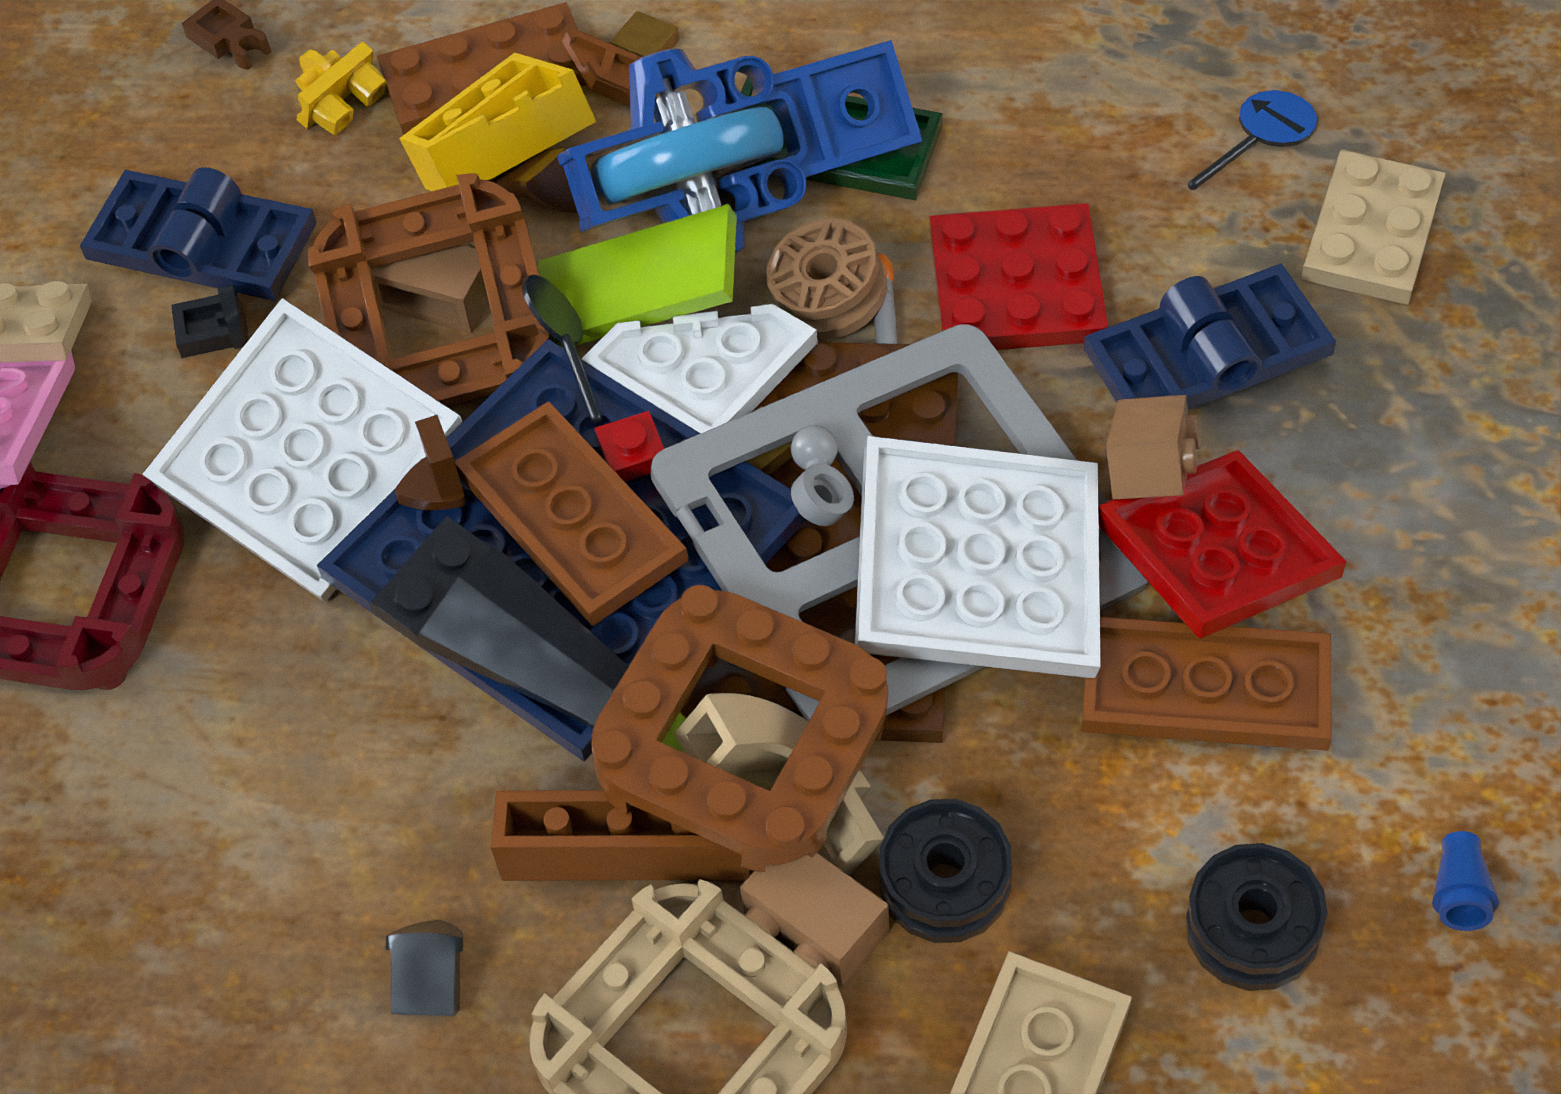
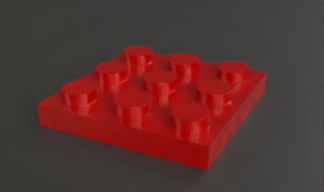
[929,203,1108,350]
[1098,450,1347,639]

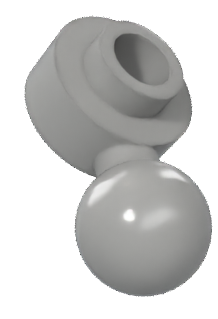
[791,425,854,526]

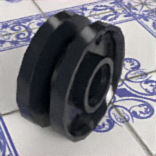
[880,799,1012,943]
[1186,843,1328,991]

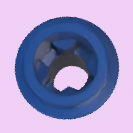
[1432,831,1499,931]

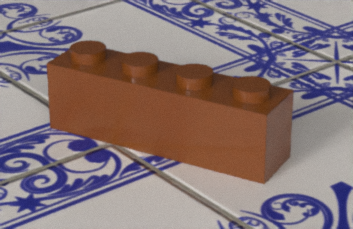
[491,790,751,881]

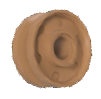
[766,218,888,340]

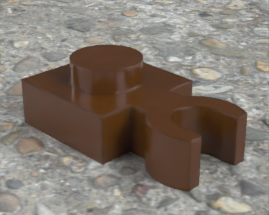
[182,0,271,70]

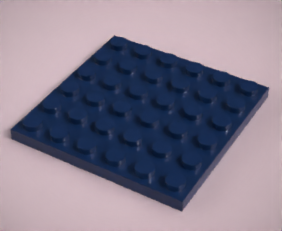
[317,339,807,762]

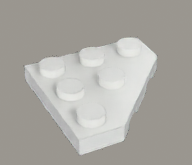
[581,304,817,433]

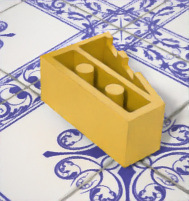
[399,52,597,191]

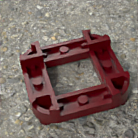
[0,462,184,690]

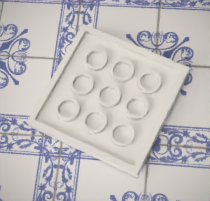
[143,298,463,603]
[855,436,1100,678]

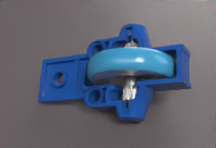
[557,40,922,254]

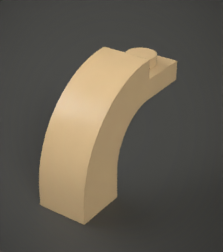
[674,693,884,876]

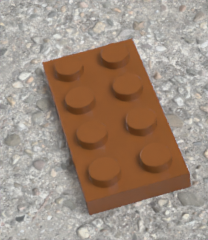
[377,2,587,135]
[455,401,688,626]
[1081,617,1332,751]

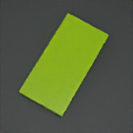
[538,204,737,348]

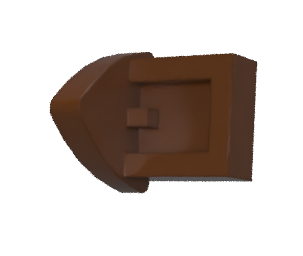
[496,148,577,212]
[395,415,467,510]

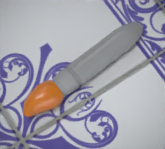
[874,253,898,344]

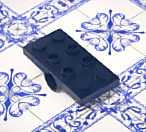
[80,167,317,301]
[1084,263,1336,410]

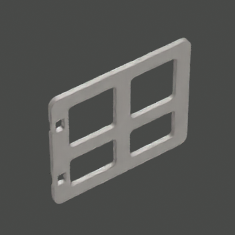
[651,324,1149,722]

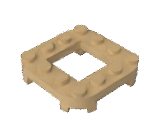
[530,879,847,1094]

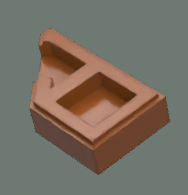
[562,26,642,106]

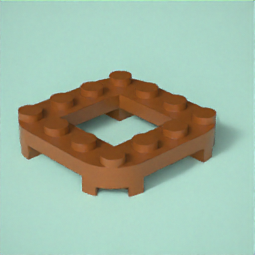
[308,173,554,406]
[592,585,888,872]

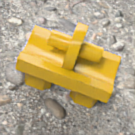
[295,41,387,136]

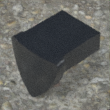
[171,284,248,358]
[386,920,463,1016]

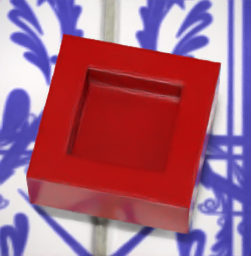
[594,411,664,482]

